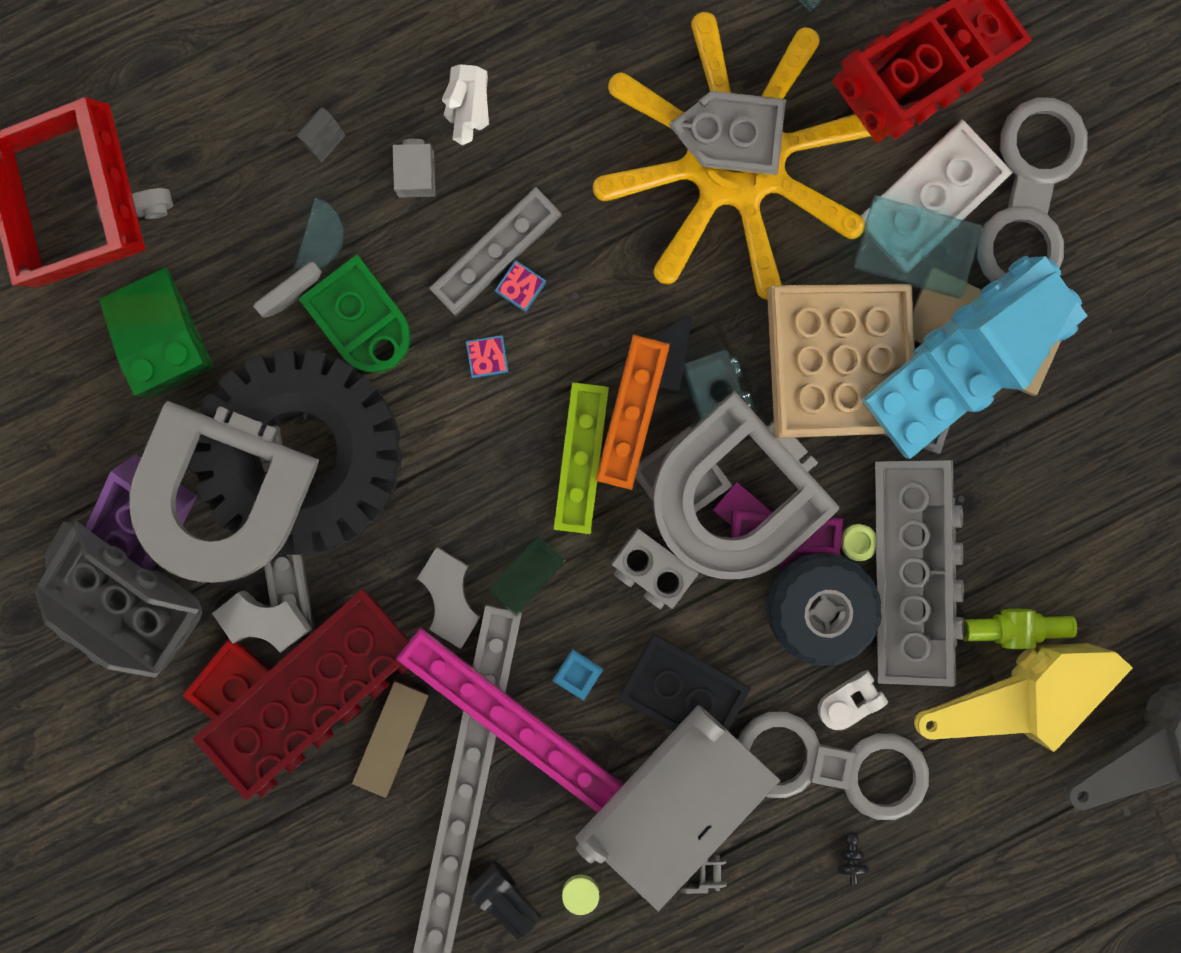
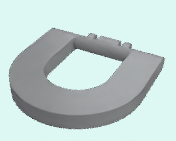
[653,391,840,579]
[129,401,319,583]

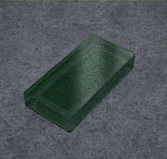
[489,536,566,617]

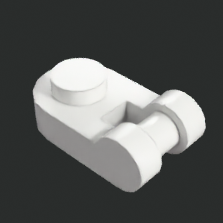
[818,670,888,730]

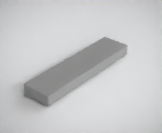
[429,187,561,316]

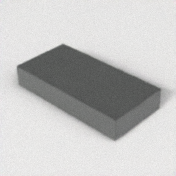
[297,107,346,163]

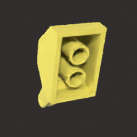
[914,643,1132,752]

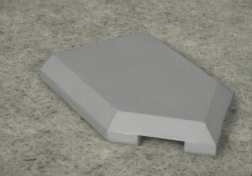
[669,91,786,175]

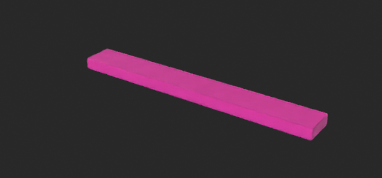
[396,628,624,813]

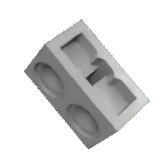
[611,528,699,609]

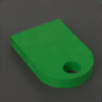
[298,254,411,373]

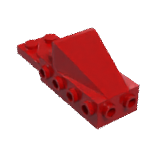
[832,0,1032,144]

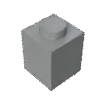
[393,139,436,198]

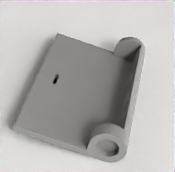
[575,705,781,912]

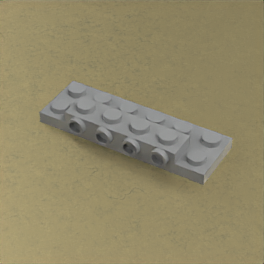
[875,460,964,687]

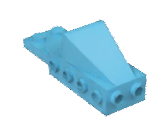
[861,256,1087,459]

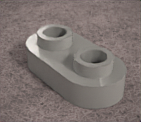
[96,188,173,222]

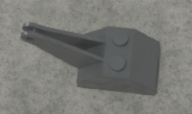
[1063,681,1181,810]

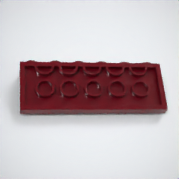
[192,588,410,801]

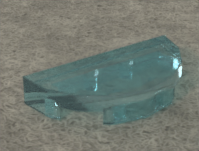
[295,197,344,270]

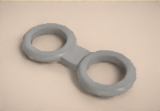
[977,98,1088,282]
[737,712,929,820]

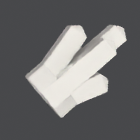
[442,64,489,145]

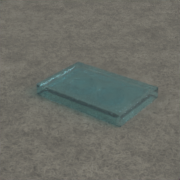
[853,195,982,299]

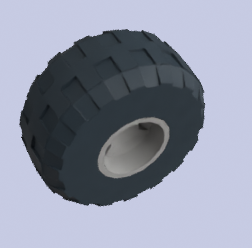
[766,552,882,666]

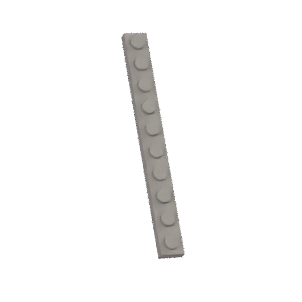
[413,604,522,953]

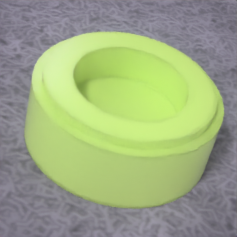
[840,524,876,561]
[562,874,599,915]

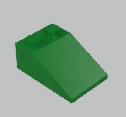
[99,267,215,399]

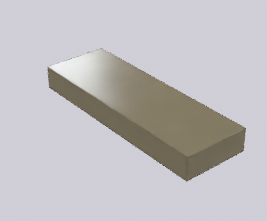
[352,680,430,798]

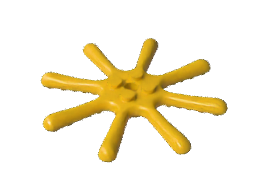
[593,12,871,300]

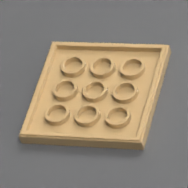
[767,284,915,438]

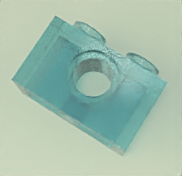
[683,349,754,421]

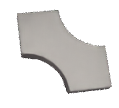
[417,547,481,649]
[212,591,313,653]

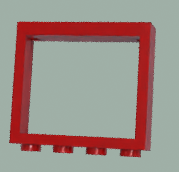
[0,97,146,288]

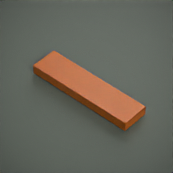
[596,335,670,490]

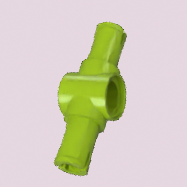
[963,609,1077,649]

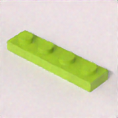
[554,382,609,534]

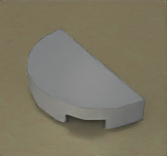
[253,262,321,318]

